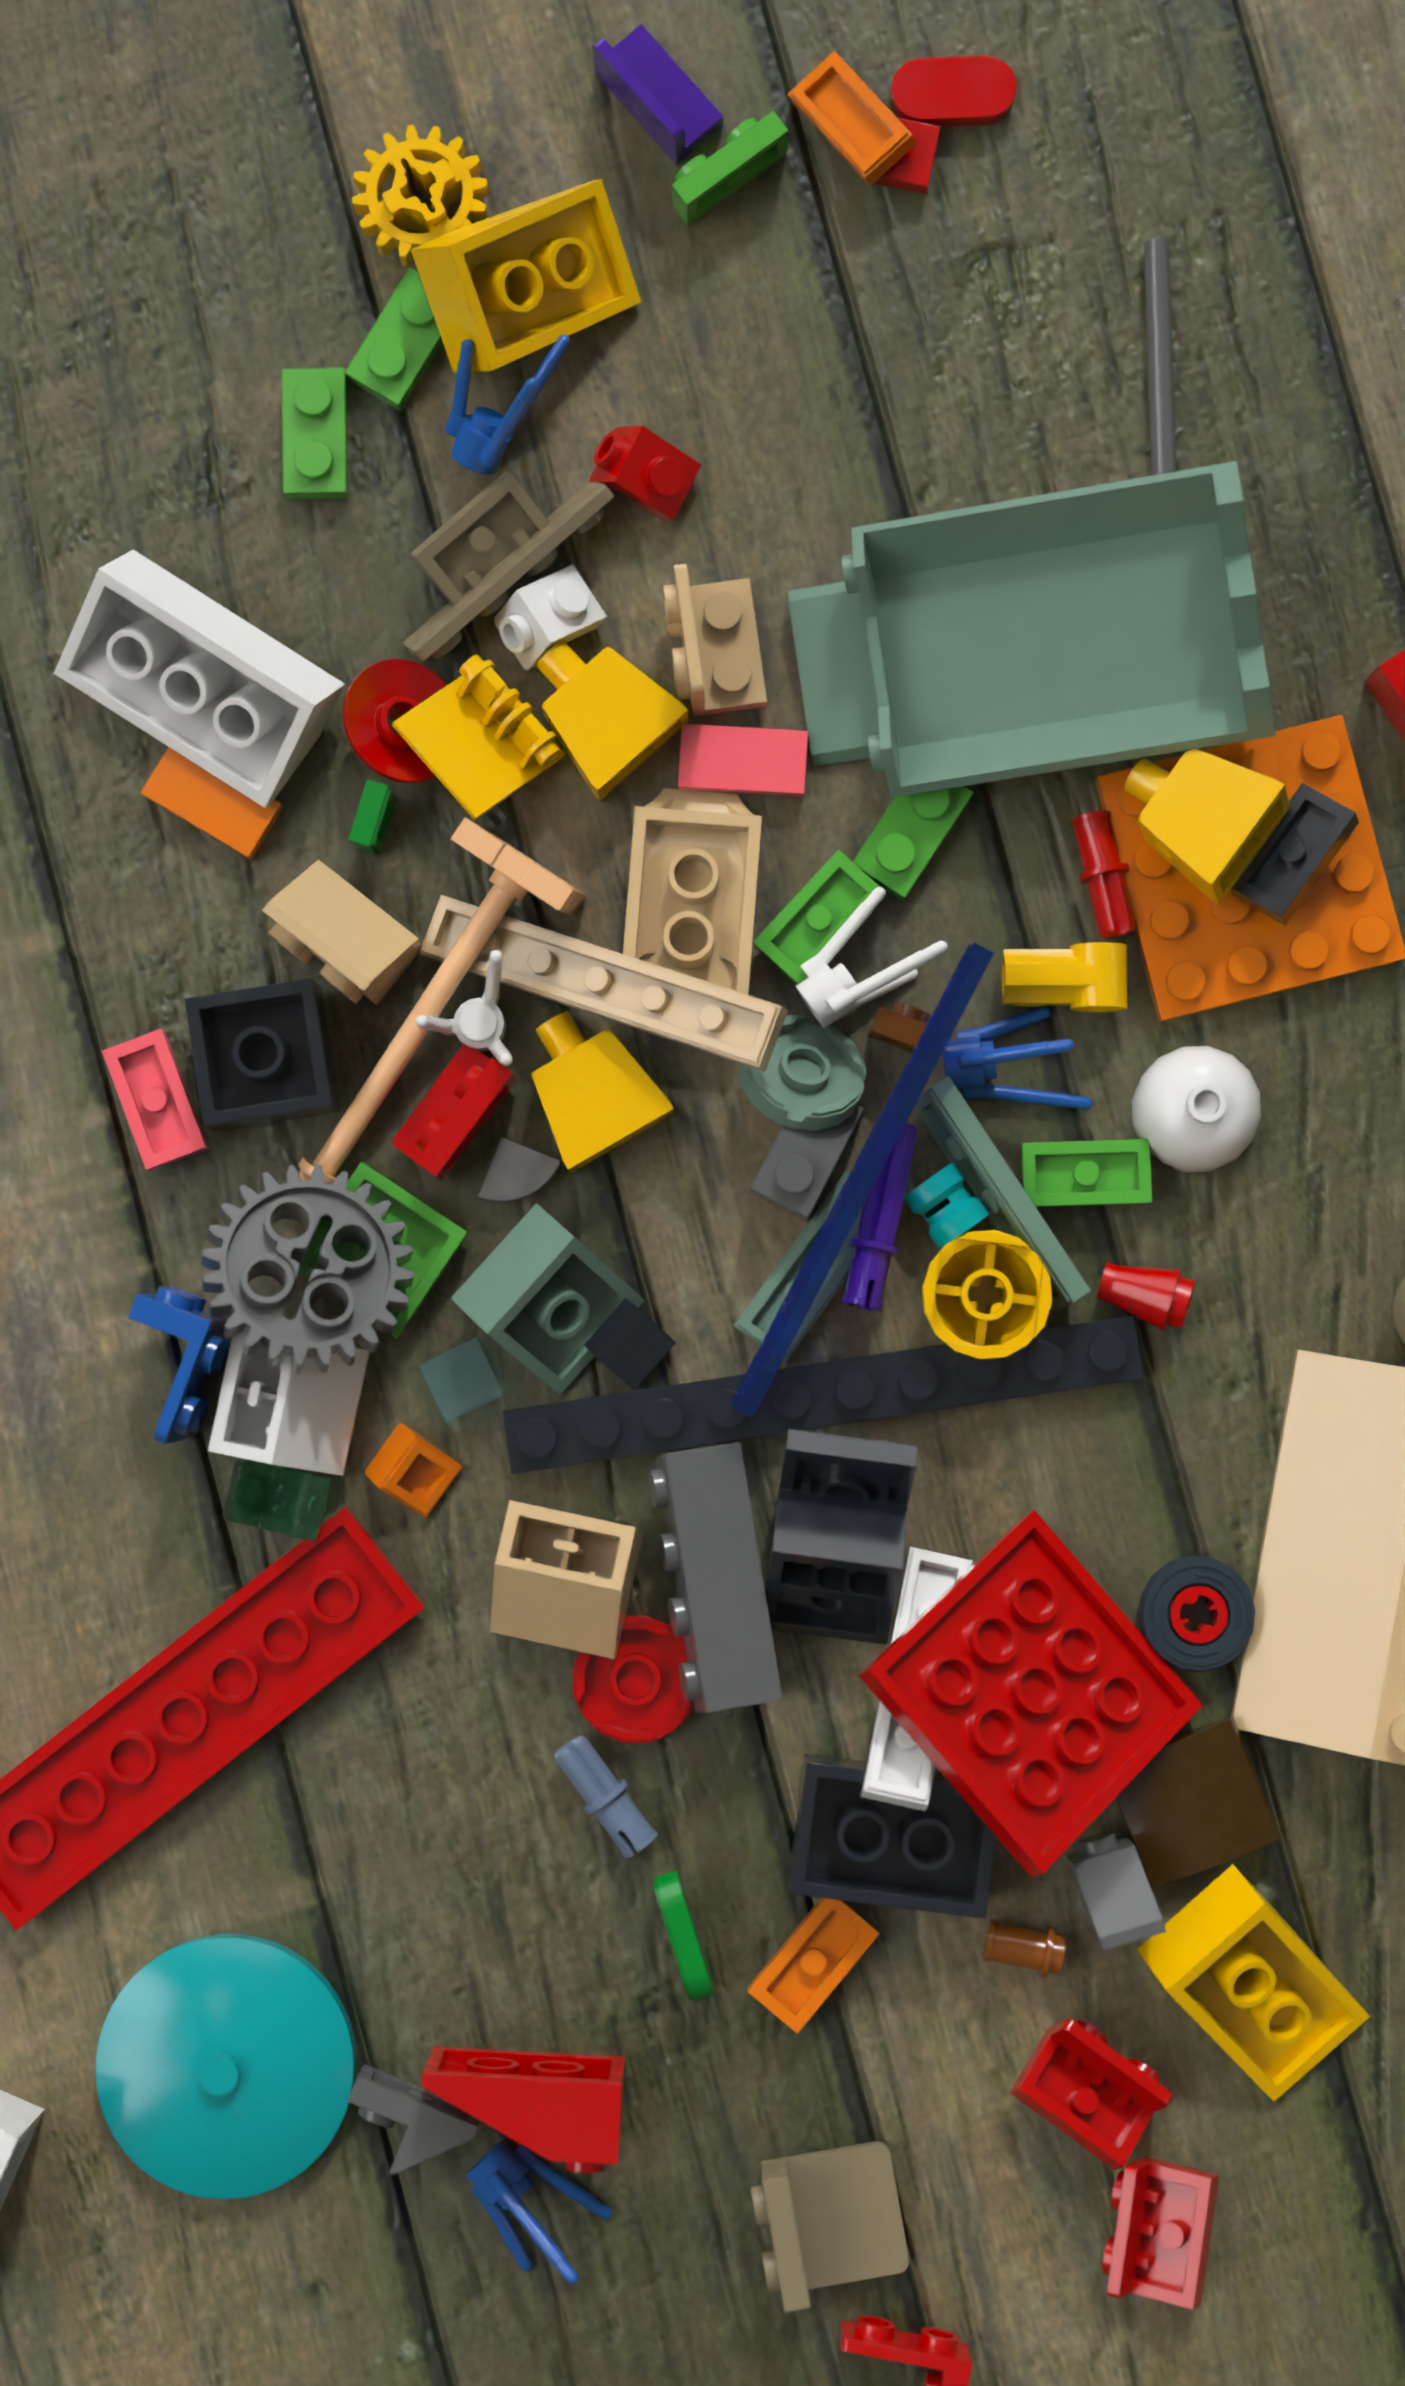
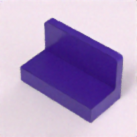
[592,24,723,165]

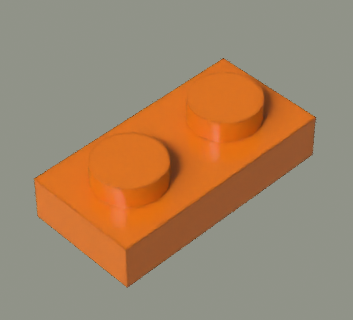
[747,1898,880,2034]

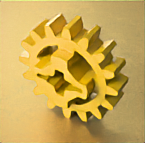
[352,125,490,267]

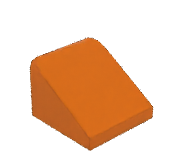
[365,1423,463,1518]

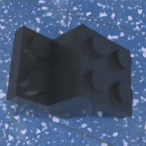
[765,1429,918,1645]

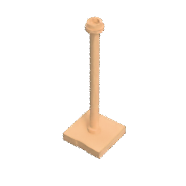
[298,817,586,1184]

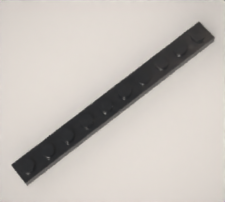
[502,1315,1144,1474]

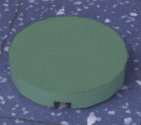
[739,1015,866,1131]

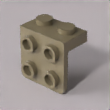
[751,2141,909,2312]

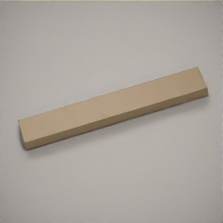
[419,895,788,1072]

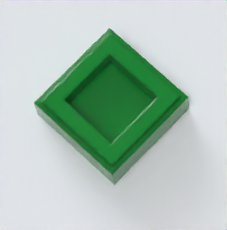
[348,779,396,856]

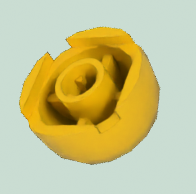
[921,1230,1052,1359]

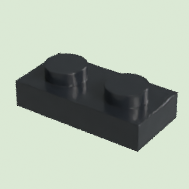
[1231,783,1359,926]

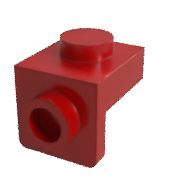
[589,426,702,520]

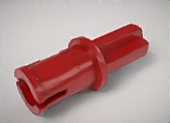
[1071,810,1136,939]

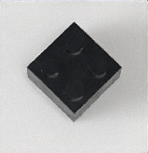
[184,978,341,1132]

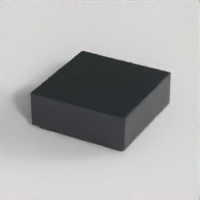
[584,1298,676,1390]

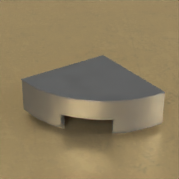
[478,1137,562,1202]

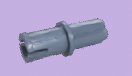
[555,1735,658,1859]

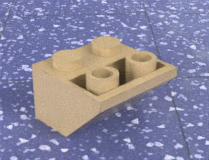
[262,859,422,1005]
[490,1500,644,1660]

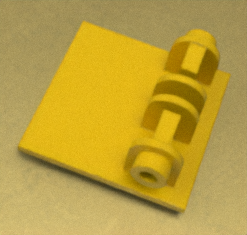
[392,654,566,820]

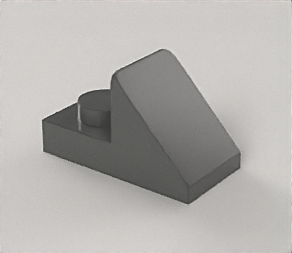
[347,2064,480,2175]

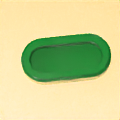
[653,1870,716,2002]

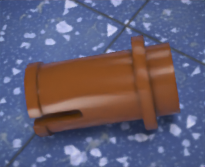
[982,1919,1066,1978]

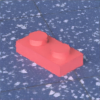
[102,1028,209,1171]

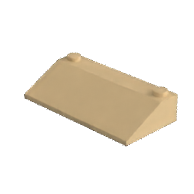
[1231,1350,1405,1765]

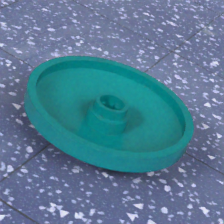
[95,1933,356,2199]

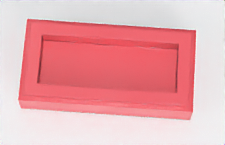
[678,724,808,797]

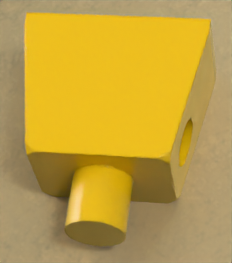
[536,641,688,801]
[1125,749,1291,905]
[531,1011,675,1173]

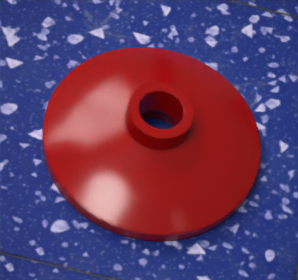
[343,659,447,783]

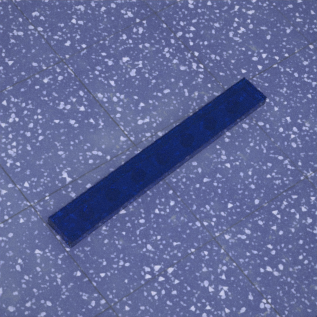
[731,943,994,1418]

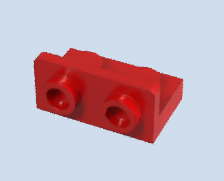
[392,1044,517,1181]

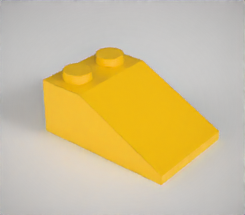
[411,179,641,372]
[1136,1864,1370,2102]

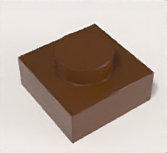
[868,1002,940,1059]

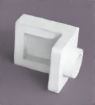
[494,565,607,670]

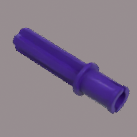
[841,1119,917,1312]

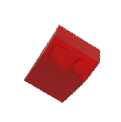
[421,2046,625,2173]

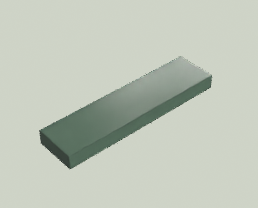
[912,1076,1091,1314]

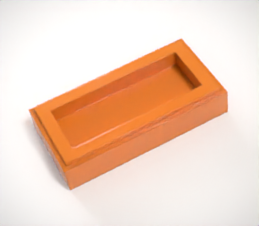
[788,51,917,187]
[140,747,284,860]

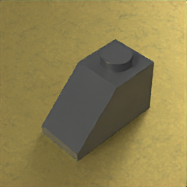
[750,1105,864,1221]
[1066,1831,1167,1951]

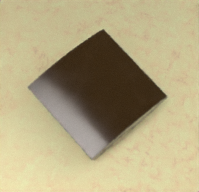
[1117,1716,1281,1888]

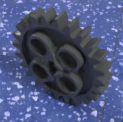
[201,1165,414,1374]

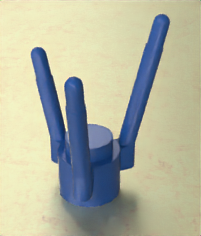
[444,335,570,475]
[941,1007,1092,1110]
[465,2139,612,2285]

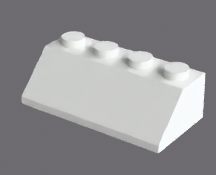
[54,550,345,808]

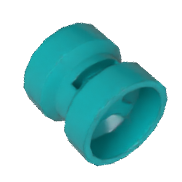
[903,1161,991,1250]

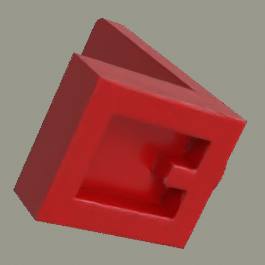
[839,2315,972,2386]

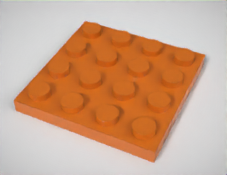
[1095,714,1405,1023]

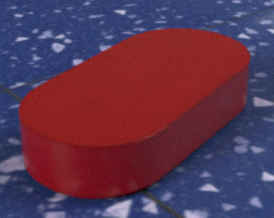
[890,55,1017,127]

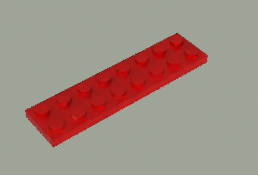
[0,1506,426,1931]

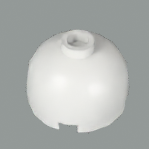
[1132,1046,1261,1173]

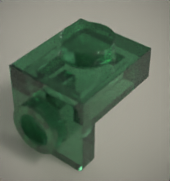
[222,1458,331,1542]

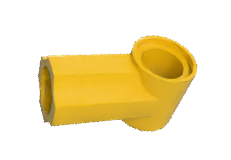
[1001,942,1127,1012]

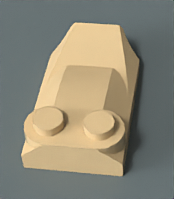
[623,788,762,995]

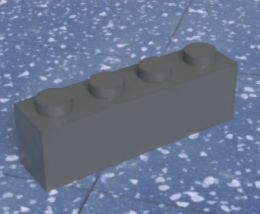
[648,1442,783,1713]

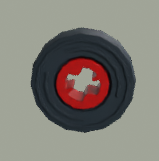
[1138,1555,1256,1672]

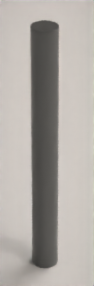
[1144,239,1177,476]

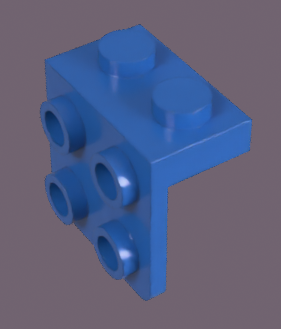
[128,1286,232,1444]

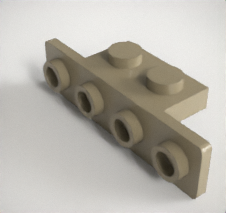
[403,471,614,661]

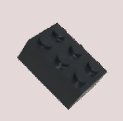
[788,1753,996,1919]

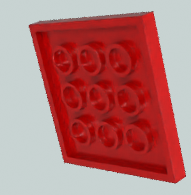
[858,1510,1203,1878]

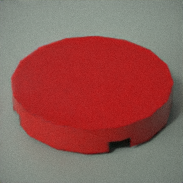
[572,1615,694,1744]

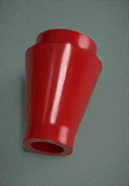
[1097,1262,1196,1331]

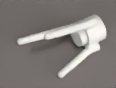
[795,887,948,1028]
[416,950,513,1066]

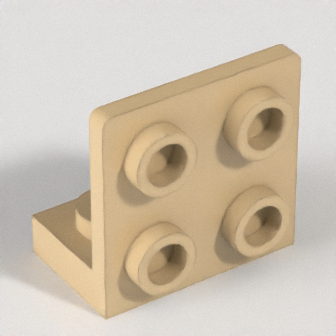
[663,563,767,717]

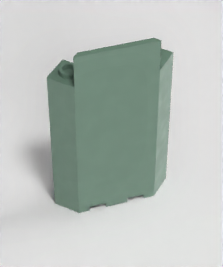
[788,461,1275,798]

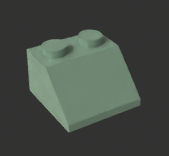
[450,1203,645,1395]

